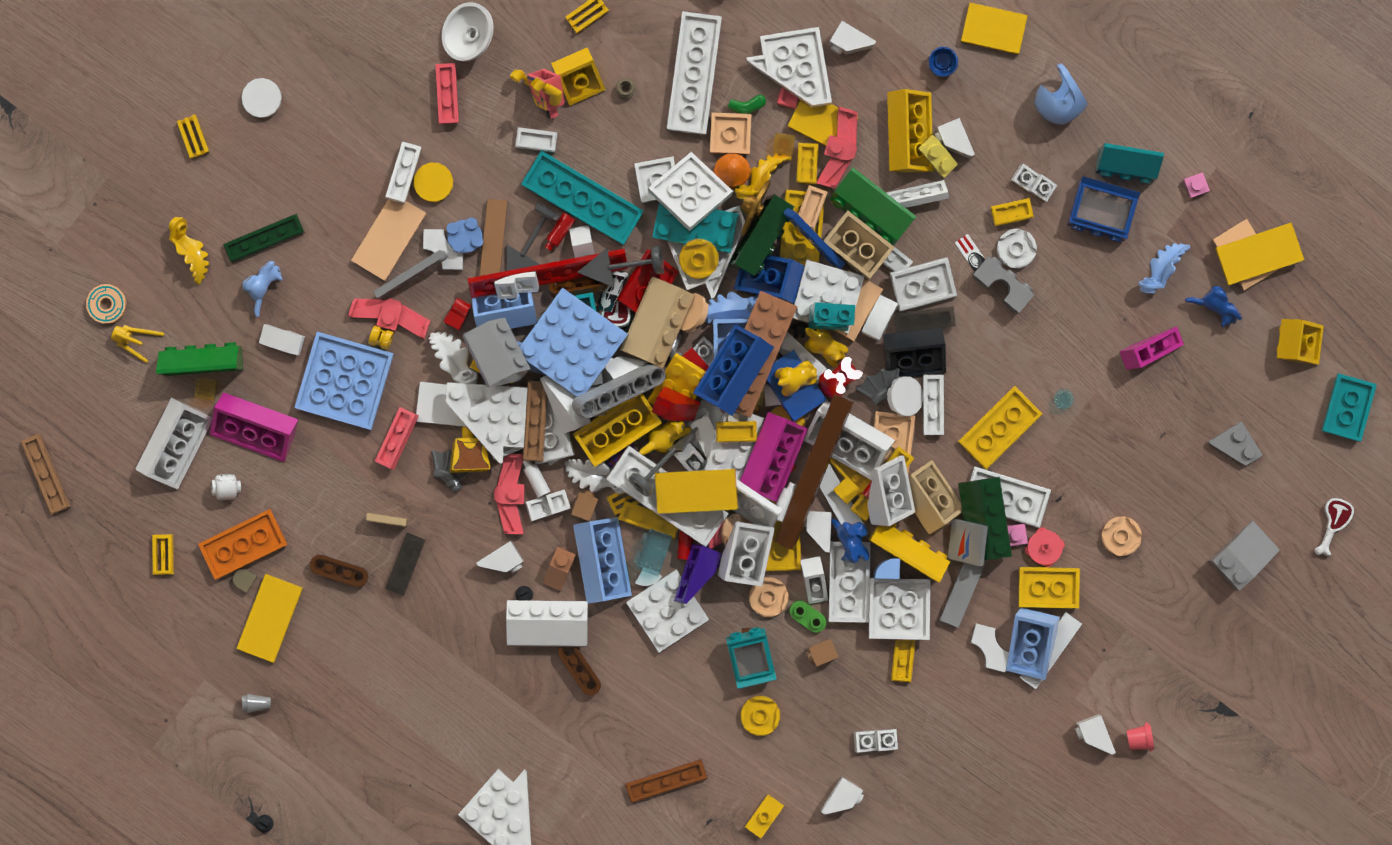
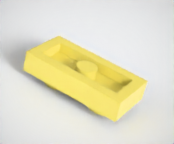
[918,135,958,178]

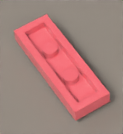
[435,63,459,125]
[375,407,419,470]

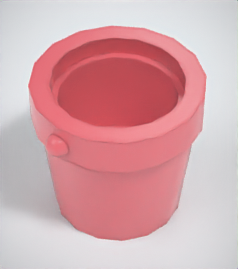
[1126,722,1155,752]

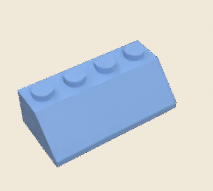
[573,517,632,604]

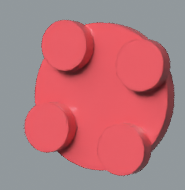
[1024,527,1065,567]

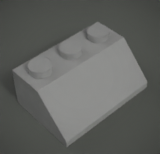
[462,317,530,388]

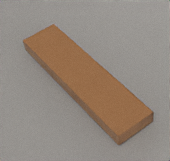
[480,199,508,276]
[523,380,548,462]
[20,434,71,515]

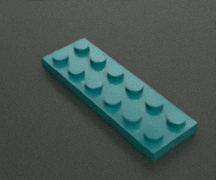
[521,150,644,245]

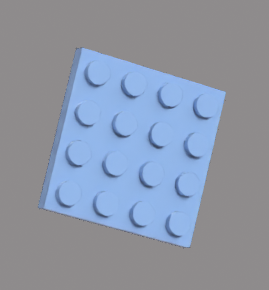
[520,288,628,397]
[294,332,394,430]

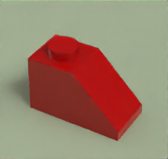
[651,386,701,421]

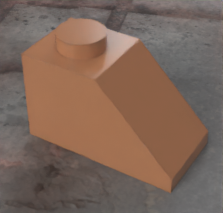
[543,547,577,591]

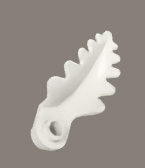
[428,332,478,384]
[565,459,624,494]

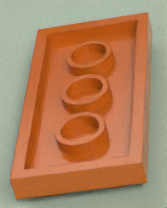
[198,509,288,580]

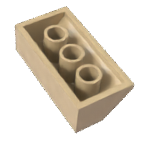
[620,277,694,368]

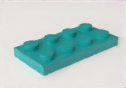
[652,203,738,254]

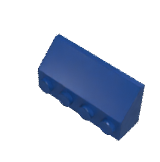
[693,324,774,416]

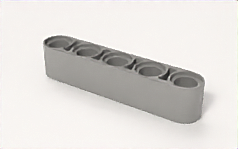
[572,363,665,418]

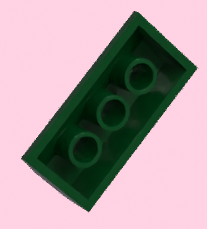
[729,194,795,276]
[958,477,1012,560]

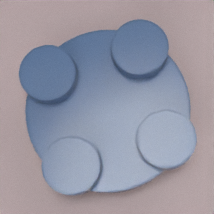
[446,218,483,254]

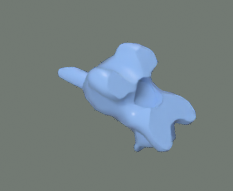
[242,260,283,317]

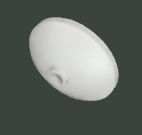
[442,2,494,62]

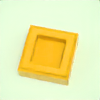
[833,476,861,504]

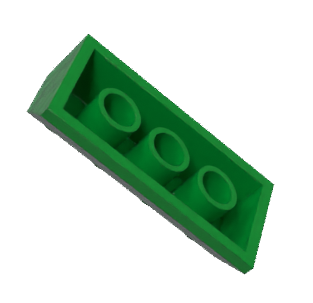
[829,167,917,246]
[156,342,244,376]

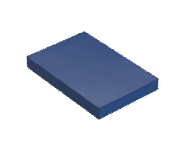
[766,350,827,422]

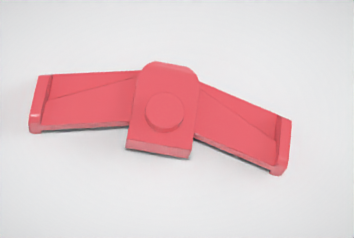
[816,106,858,189]
[348,298,431,340]
[494,454,525,534]

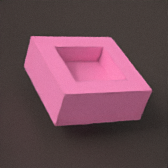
[1183,172,1210,199]
[1007,524,1028,546]

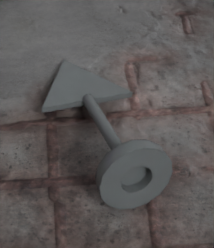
[507,203,561,271]
[578,246,664,287]
[628,427,698,497]

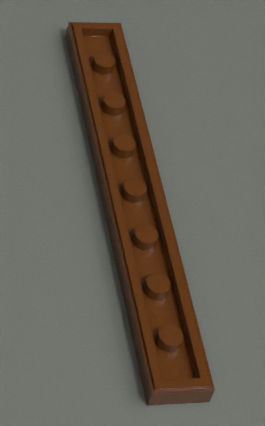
[774,394,854,550]

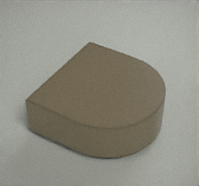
[233,569,258,593]

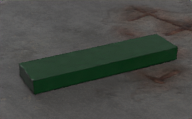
[223,214,305,263]

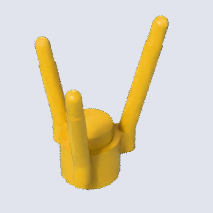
[111,325,164,363]

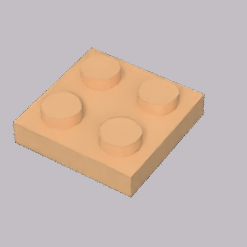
[710,113,751,155]

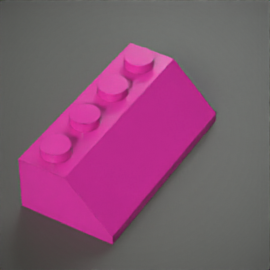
[210,392,298,462]
[740,412,808,502]

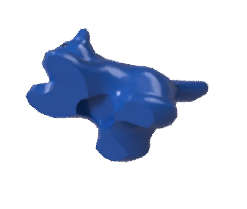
[1185,286,1242,327]
[831,519,869,564]

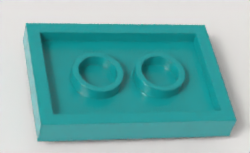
[1321,373,1377,442]

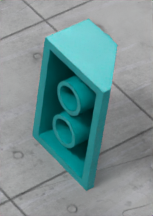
[1095,143,1164,184]

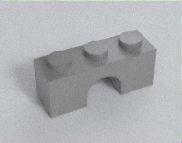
[972,256,1034,314]

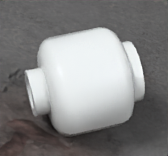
[211,474,241,500]

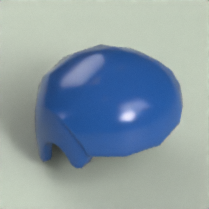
[929,47,959,77]

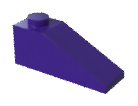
[674,544,722,604]

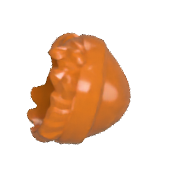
[712,153,752,190]

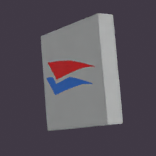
[948,519,988,566]

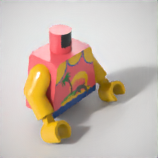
[510,69,565,118]

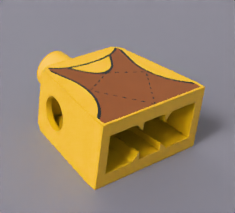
[450,427,490,473]

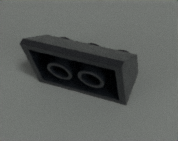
[883,328,946,377]

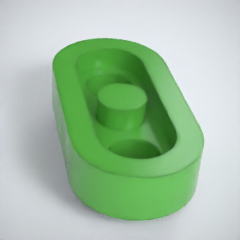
[790,601,826,632]

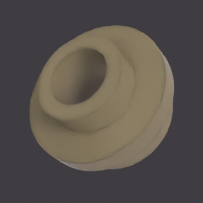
[616,78,636,98]

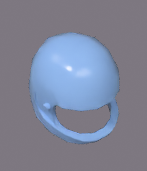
[1034,63,1088,125]

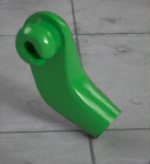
[728,94,766,114]

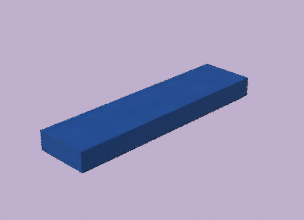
[783,208,845,269]

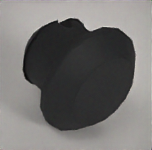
[791,324,808,338]
[515,586,533,601]
[255,815,273,833]

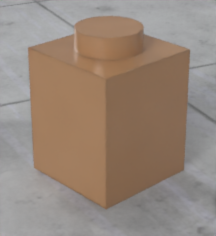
[571,490,599,521]
[806,638,838,667]

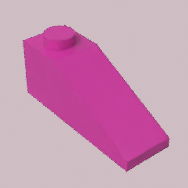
[1119,327,1184,370]

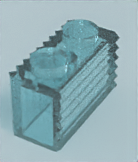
[634,529,672,576]

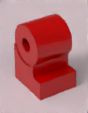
[443,298,472,331]

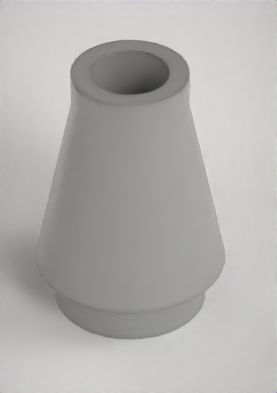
[242,693,271,713]

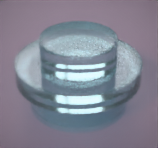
[1054,389,1074,409]

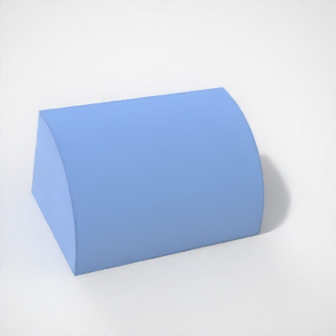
[873,558,900,579]

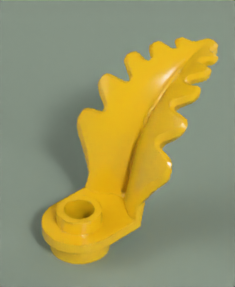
[735,154,792,199]
[168,217,209,285]

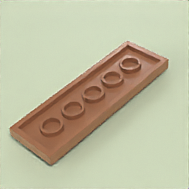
[735,291,798,418]

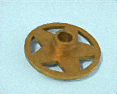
[740,181,770,236]

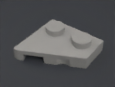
[1208,421,1263,466]

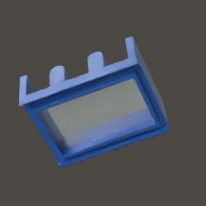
[1067,176,1141,243]

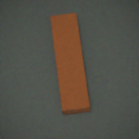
[625,759,707,803]

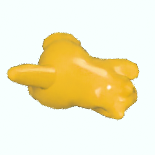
[805,328,848,367]
[775,361,817,396]
[639,420,691,455]

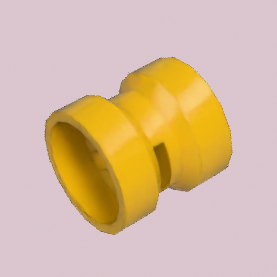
[368,326,394,351]

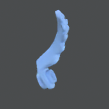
[1138,243,1190,293]
[705,291,758,324]

